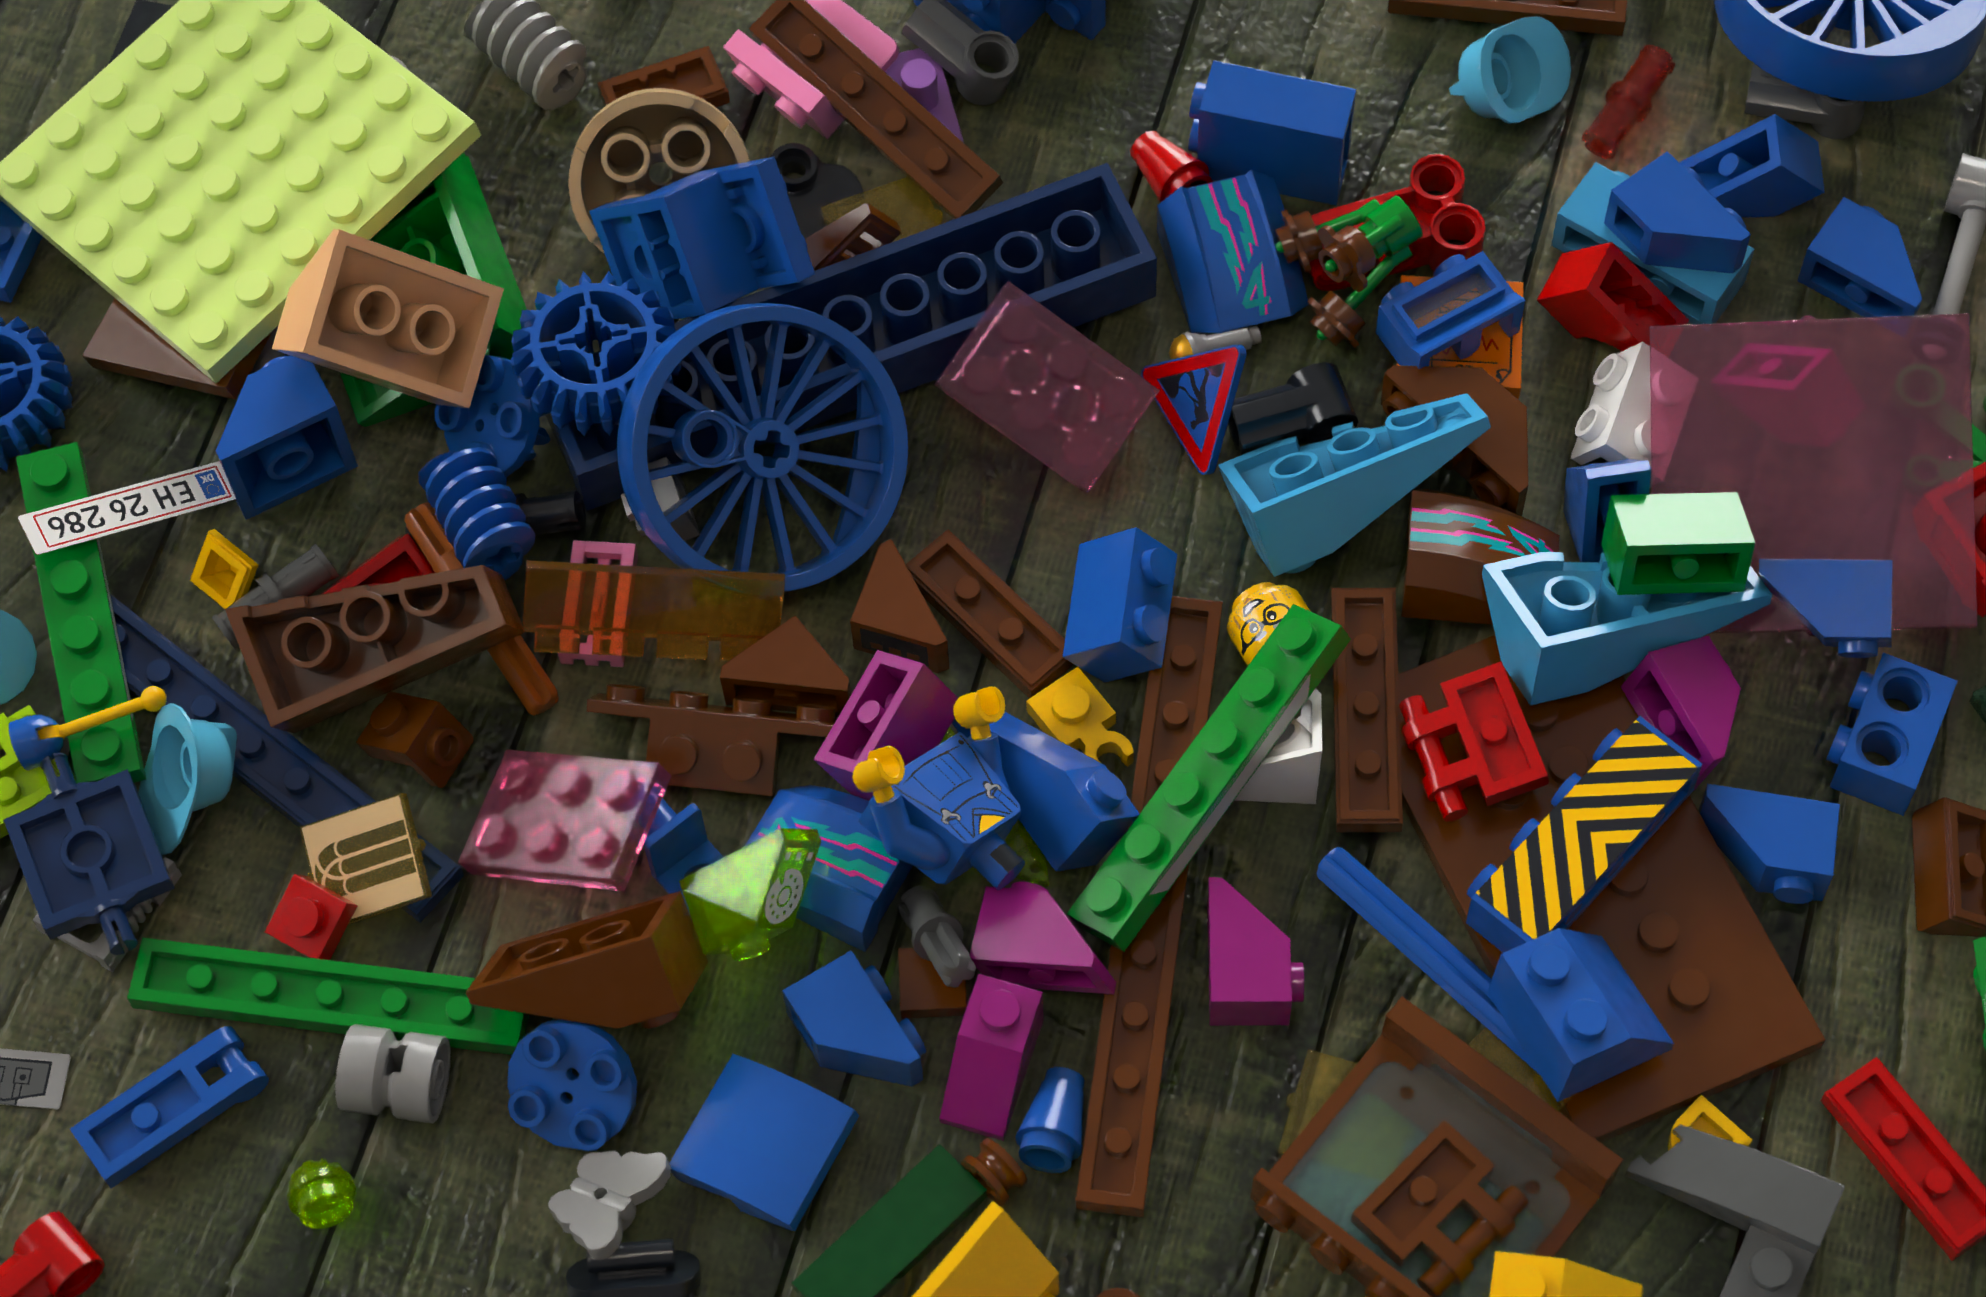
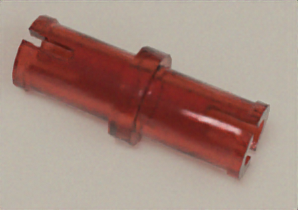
[1581,45,1676,159]

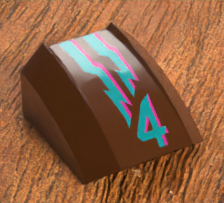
[1401,488,1560,625]

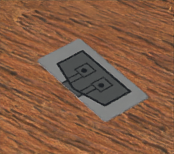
[0,1048,71,1109]

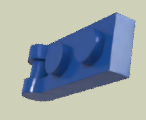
[70,1026,269,1188]

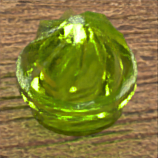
[287,1157,356,1229]

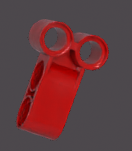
[1309,154,1486,291]

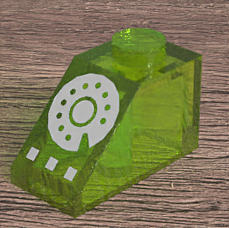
[679,828,822,961]

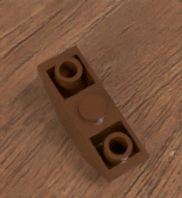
[1380,366,1528,516]

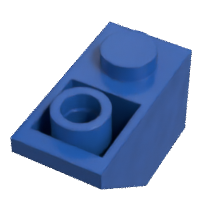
[1604,151,1751,273]
[782,950,926,1087]

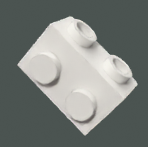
[1571,342,1699,488]

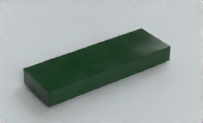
[791,1144,987,1297]

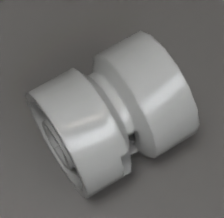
[335,1024,451,1124]

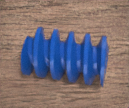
[418,447,535,580]

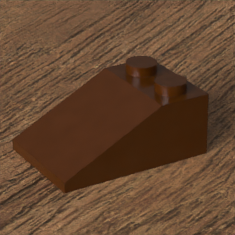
[466,891,708,1029]

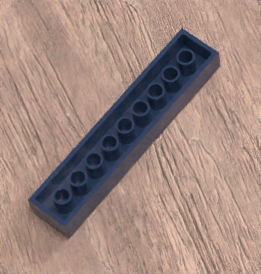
[546,163,1157,511]

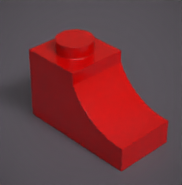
[1537,242,1689,359]

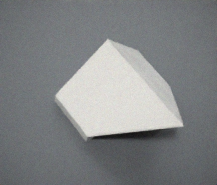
[1235,689,1322,804]

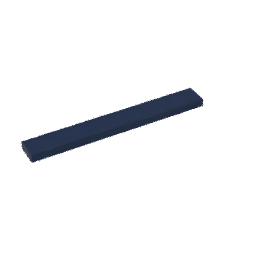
[110,594,464,923]

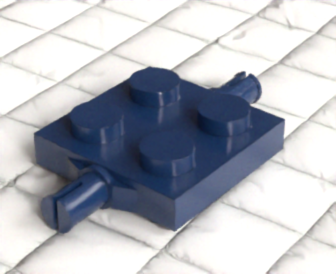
[3,752,175,955]

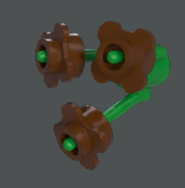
[1275,195,1423,349]

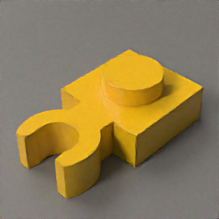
[1026,667,1134,767]

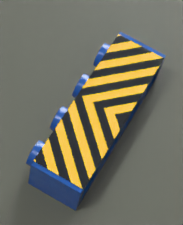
[1466,716,1702,953]

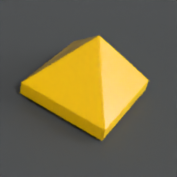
[190,529,259,609]

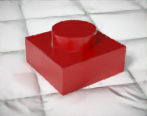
[265,874,358,960]

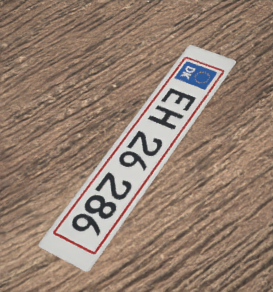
[18,461,236,555]

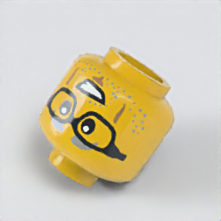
[1226,582,1310,667]

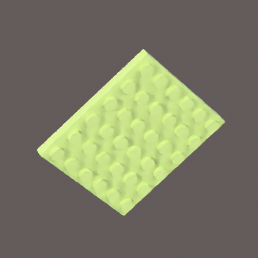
[0,0,481,384]

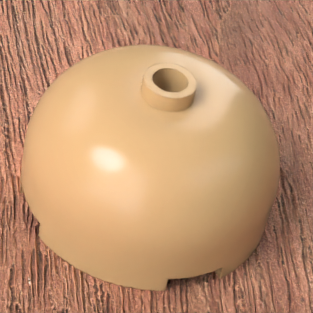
[569,88,749,254]

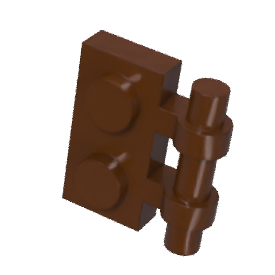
[1350,1119,1529,1297]

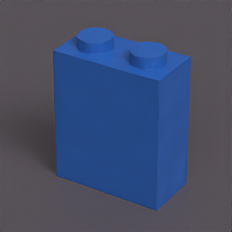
[1188,60,1356,206]

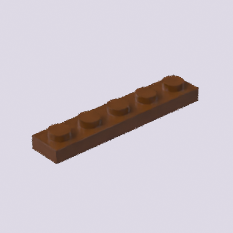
[749,0,1003,219]

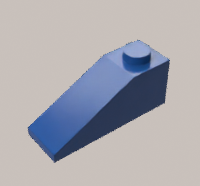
[952,712,1140,872]

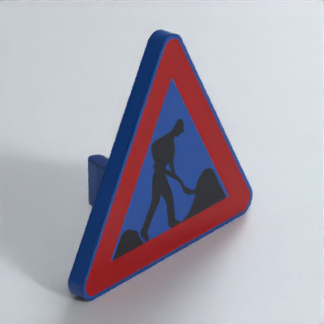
[1141,345,1247,475]

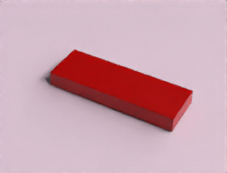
[1821,1057,1986,1261]

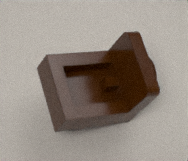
[356,691,473,788]

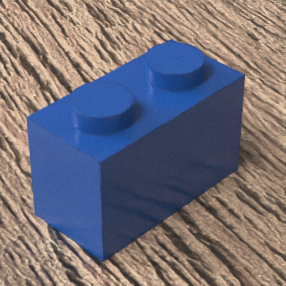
[1063,527,1178,683]

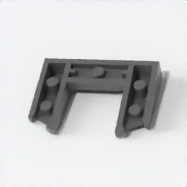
[1625,1125,1845,1297]

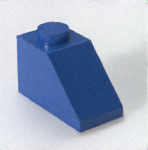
[1679,114,1825,217]
[1797,197,1922,339]
[1563,459,1651,562]
[1759,559,1893,658]
[1698,784,1840,904]

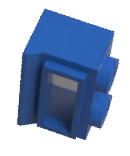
[1376,251,1525,369]

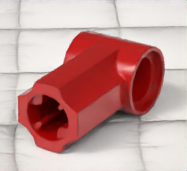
[0,1211,105,1297]

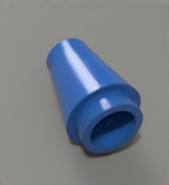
[1015,1067,1085,1173]

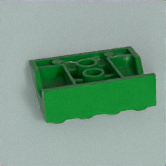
[340,153,527,427]

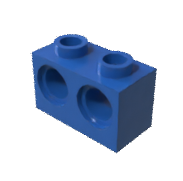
[1826,652,1958,816]

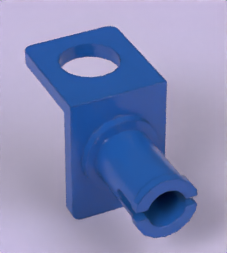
[617,779,746,925]

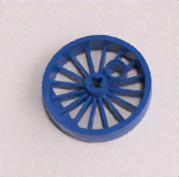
[1714,0,1986,101]
[617,303,908,594]

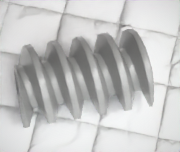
[464,0,586,110]

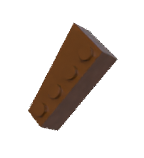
[225,565,525,733]

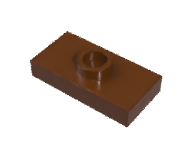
[597,46,730,107]

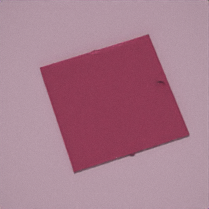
[1650,313,1977,637]

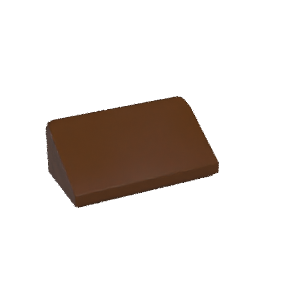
[1912,797,1986,937]

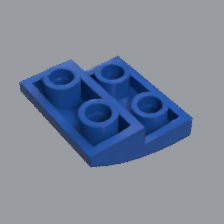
[669,1054,859,1232]

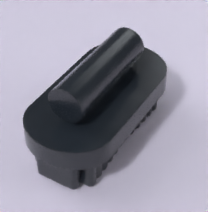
[566,1238,701,1297]

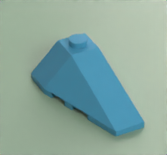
[1218,393,1491,577]
[1482,552,1773,706]

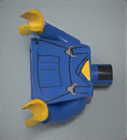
[852,686,1025,890]

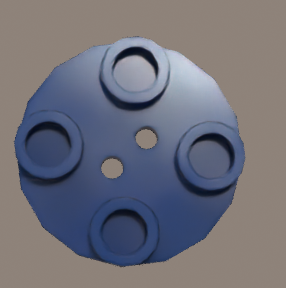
[435,354,550,477]
[507,1019,637,1151]

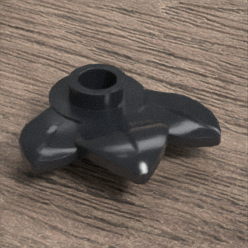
[770,143,865,238]

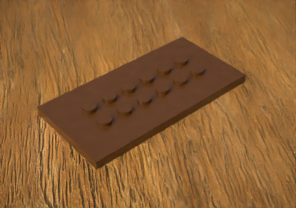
[1398,635,1825,1143]

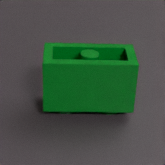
[1601,492,1755,595]

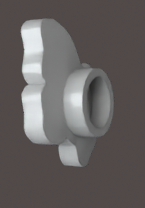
[548,1151,671,1260]

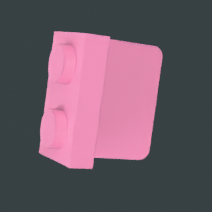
[723,0,899,139]

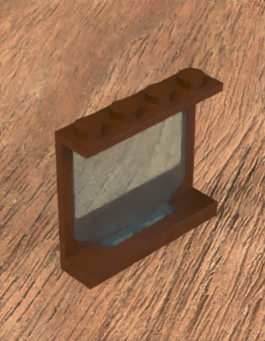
[1250,996,1623,1297]

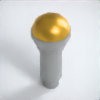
[1169,325,1262,360]

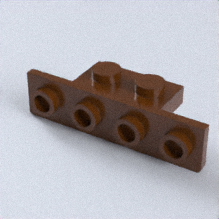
[586,684,837,796]

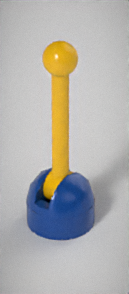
[9,686,167,771]

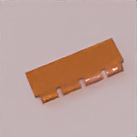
[523,561,785,661]

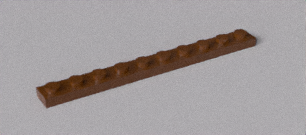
[1076,596,1223,1217]

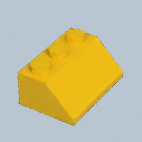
[912,1201,1060,1297]

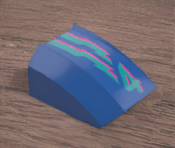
[1157,170,1309,333]
[740,785,913,952]

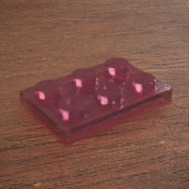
[934,281,1160,493]
[458,750,671,891]

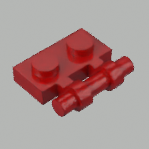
[1399,661,1549,822]

